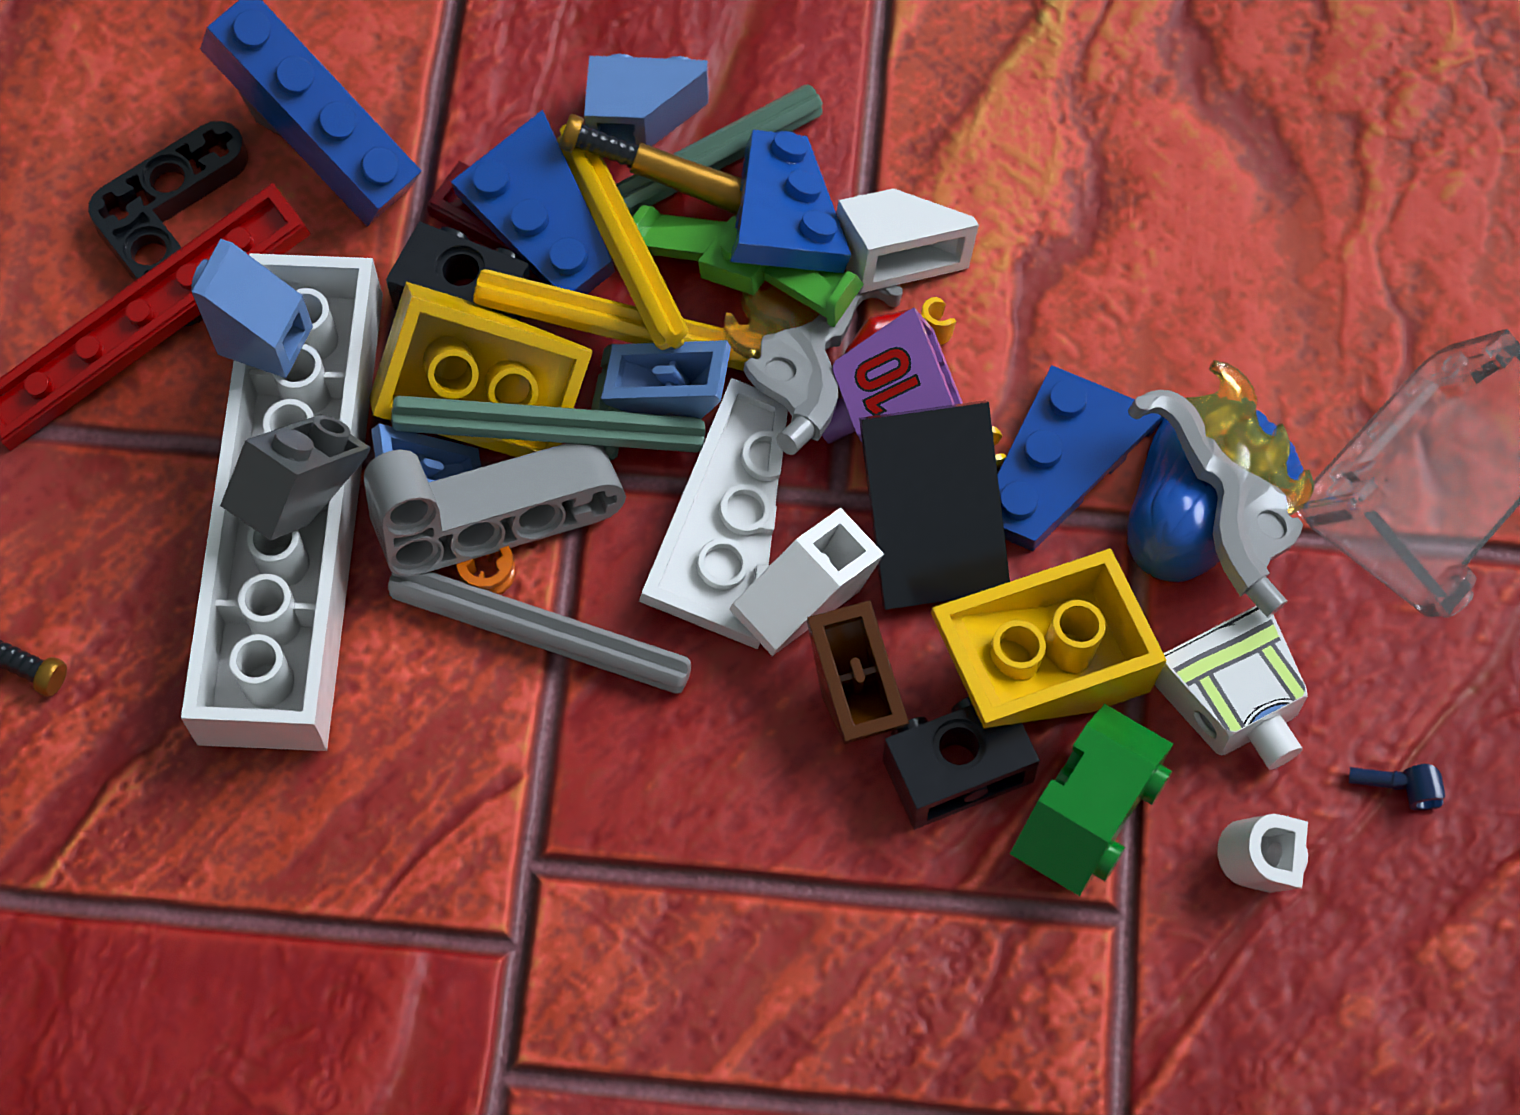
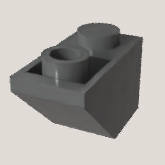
[220,414,371,541]

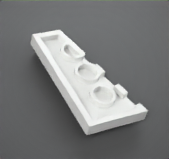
[639,378,788,649]

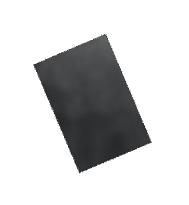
[859,400,1010,610]

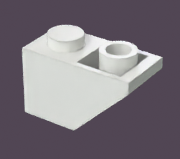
[729,508,884,656]

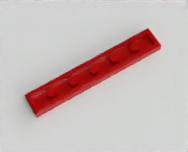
[0,183,311,451]

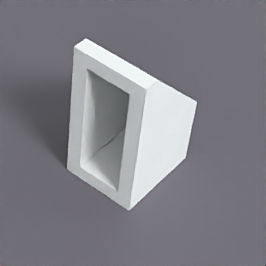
[836,188,979,293]

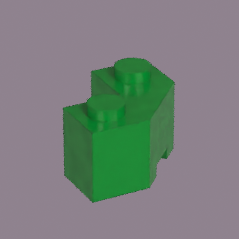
[1010,704,1173,896]

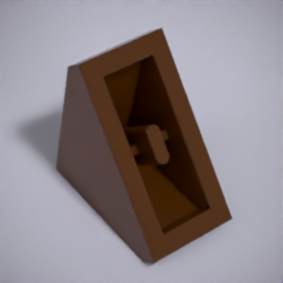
[807,600,909,744]

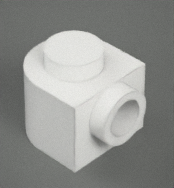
[1218,814,1308,893]

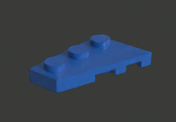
[451,110,615,294]
[730,130,852,273]
[998,365,1164,551]

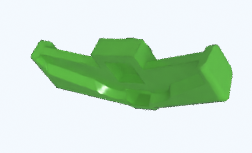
[632,205,864,327]

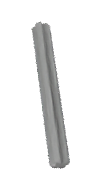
[388,572,691,694]

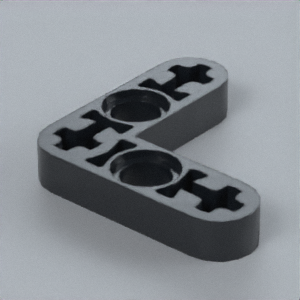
[88,121,248,327]

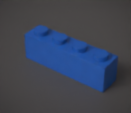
[200,0,422,227]

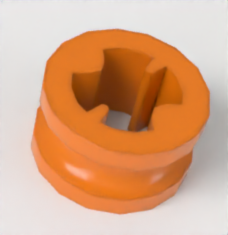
[456,546,516,595]

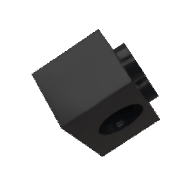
[386,221,532,321]
[883,697,1040,830]

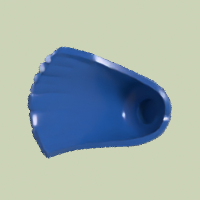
[1127,396,1306,582]

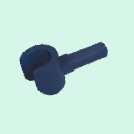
[1349,764,1445,811]

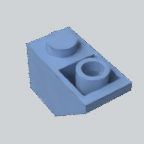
[584,54,709,146]
[191,239,313,378]

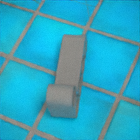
[364,443,626,577]

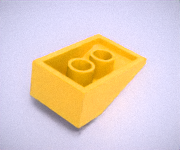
[369,282,593,457]
[931,548,1167,728]

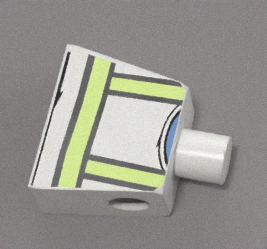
[1155,606,1308,770]

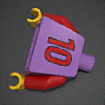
[822,297,1006,470]

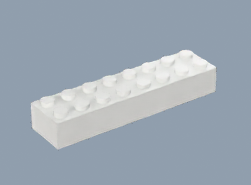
[181,253,383,751]

